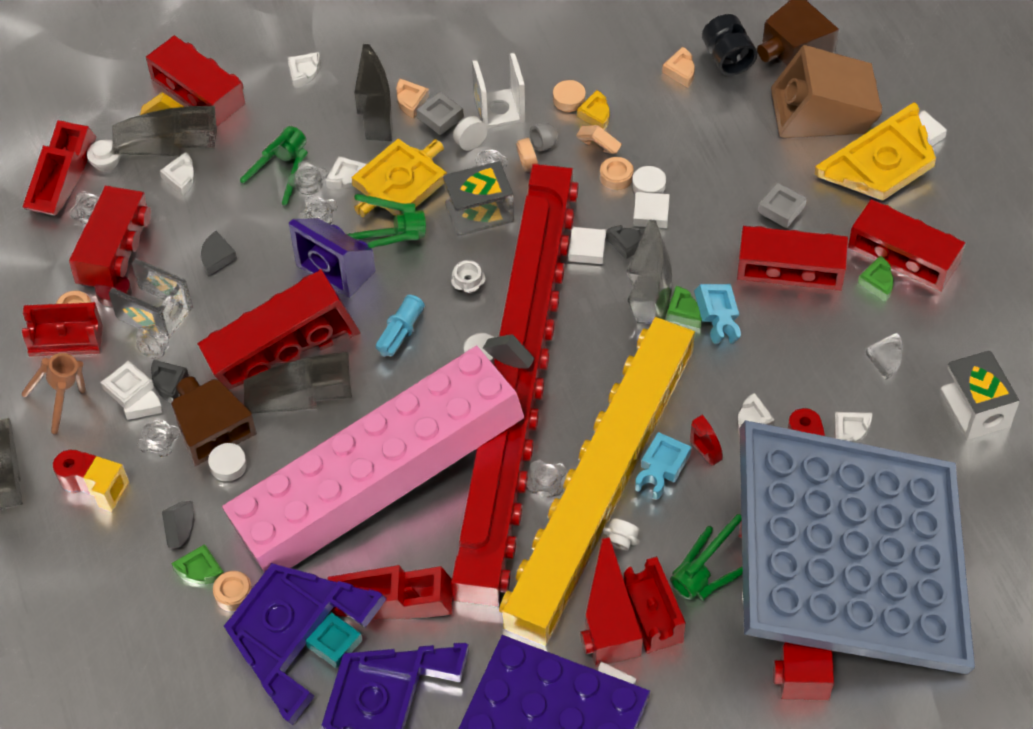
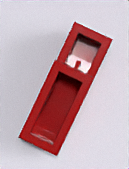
[22,120,97,216]
[328,565,452,619]

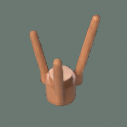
[22,353,86,434]

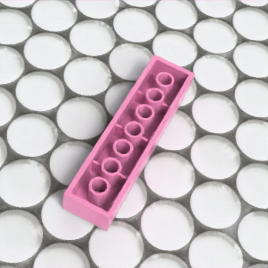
[222,345,524,573]

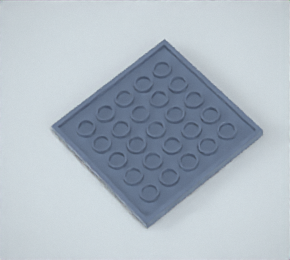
[739,420,975,675]

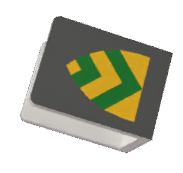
[472,53,525,129]
[940,351,1020,440]

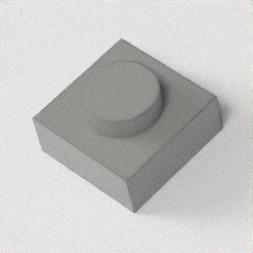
[417,92,464,135]
[758,183,807,228]

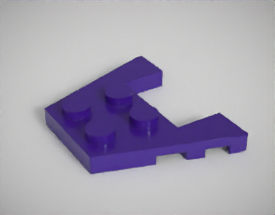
[224,563,387,725]
[321,643,469,729]

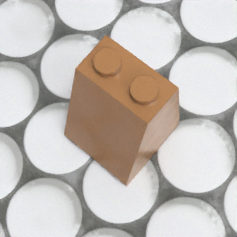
[771,45,882,138]

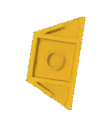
[815,102,936,201]

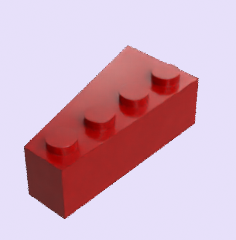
[197,269,361,390]

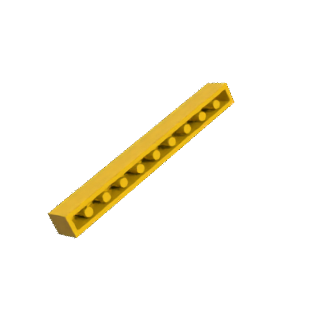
[499,317,695,646]

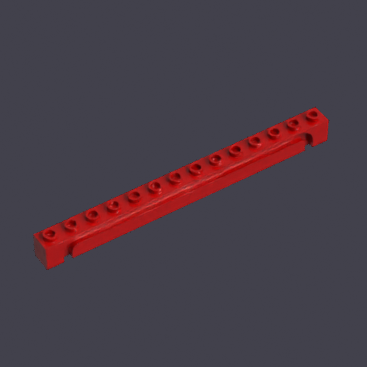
[451,164,579,607]

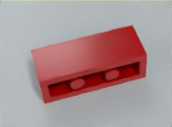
[146,35,245,126]
[69,186,151,287]
[848,199,966,292]
[737,226,848,291]

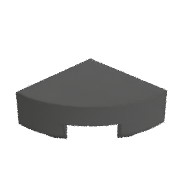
[606,225,654,259]
[201,231,237,276]
[483,334,534,368]
[151,360,189,403]
[162,501,193,548]

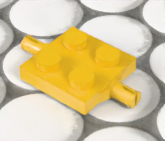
[351,138,447,218]

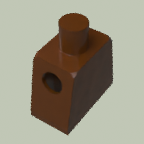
[757,0,839,66]
[171,376,257,467]

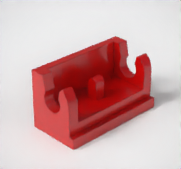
[22,302,103,357]
[623,556,686,654]

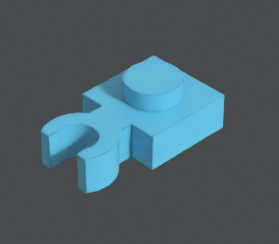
[694,284,741,344]
[635,432,691,500]

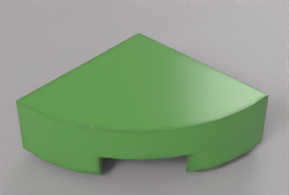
[858,256,894,302]
[666,286,702,328]
[171,544,224,584]

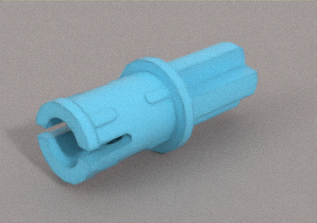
[376,295,425,357]

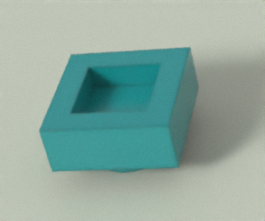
[306,612,362,669]

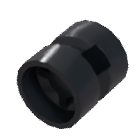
[701,14,758,76]

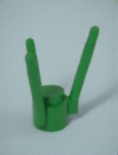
[240,126,308,206]
[347,194,426,248]
[670,514,743,600]

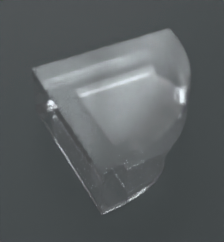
[866,333,903,380]

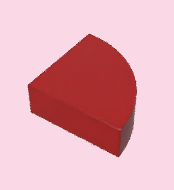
[690,414,723,466]

